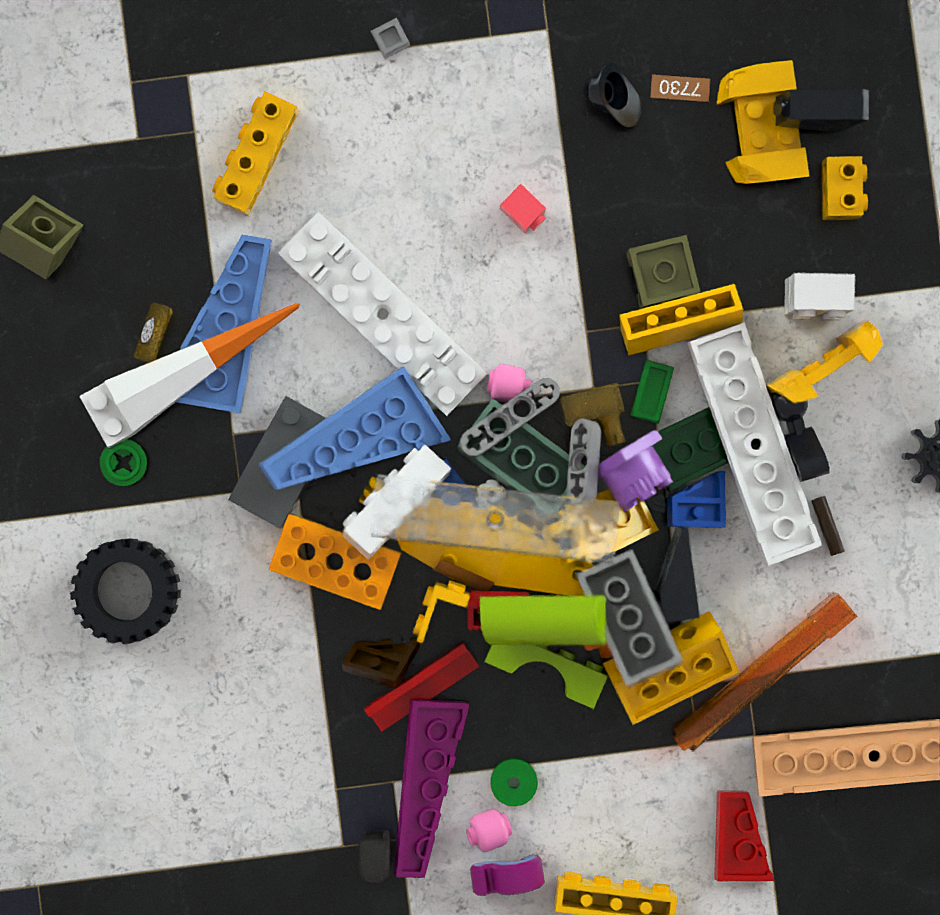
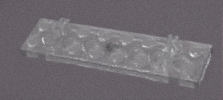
[370,475,619,564]

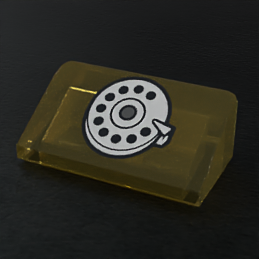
[134,303,173,363]

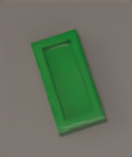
[630,359,674,424]

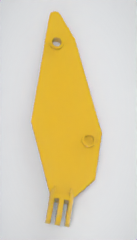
[358,476,595,596]

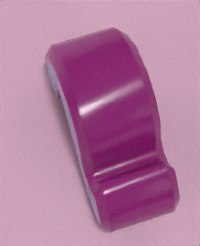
[470,854,545,896]

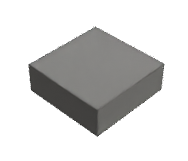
[371,18,410,59]

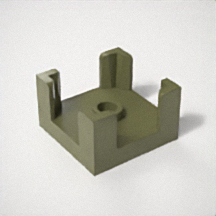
[626,235,701,309]

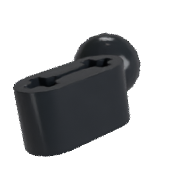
[771,393,830,482]

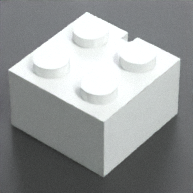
[785,273,855,321]

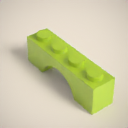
[484,645,608,709]

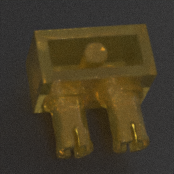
[558,382,626,449]

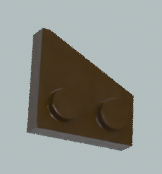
[342,638,420,689]

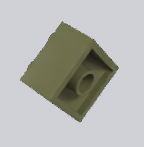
[0,195,84,279]

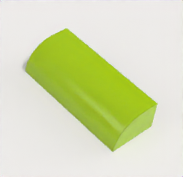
[480,596,606,645]

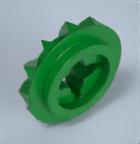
[100,439,147,486]

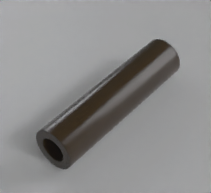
[811,496,845,556]

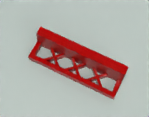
[364,641,480,732]

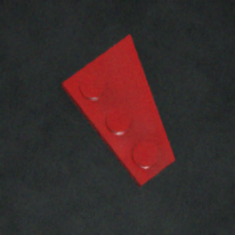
[714,790,774,881]

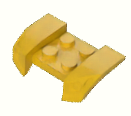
[717,60,810,184]
[766,320,883,403]

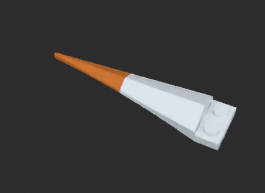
[80,303,300,449]

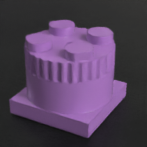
[598,430,673,512]

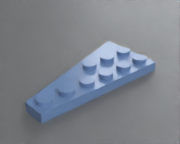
[176,234,272,414]
[258,366,451,490]

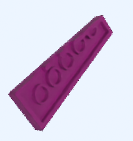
[393,699,469,878]

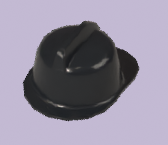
[584,63,641,127]

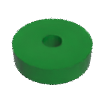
[490,758,538,807]

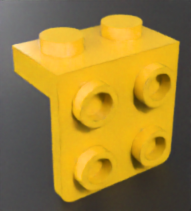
[413,580,470,643]

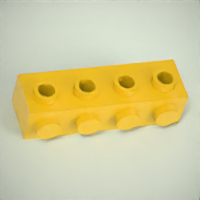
[212,91,299,216]
[620,284,743,356]
[554,872,678,915]

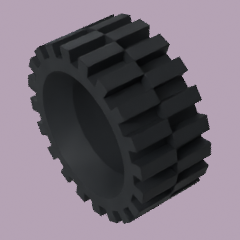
[70,539,181,644]

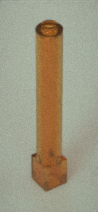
[673,592,857,752]

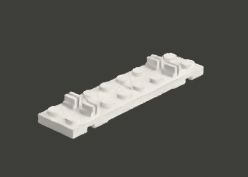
[278,211,487,416]
[687,323,822,566]

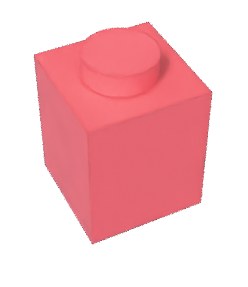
[500,184,546,233]

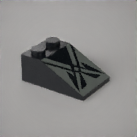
[654,527,700,623]

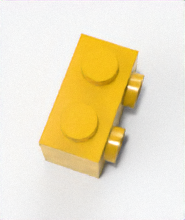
[822,156,868,220]

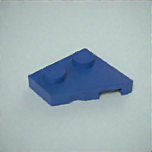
[667,471,726,528]

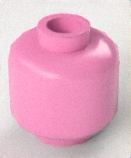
[487,364,531,405]
[466,809,512,852]

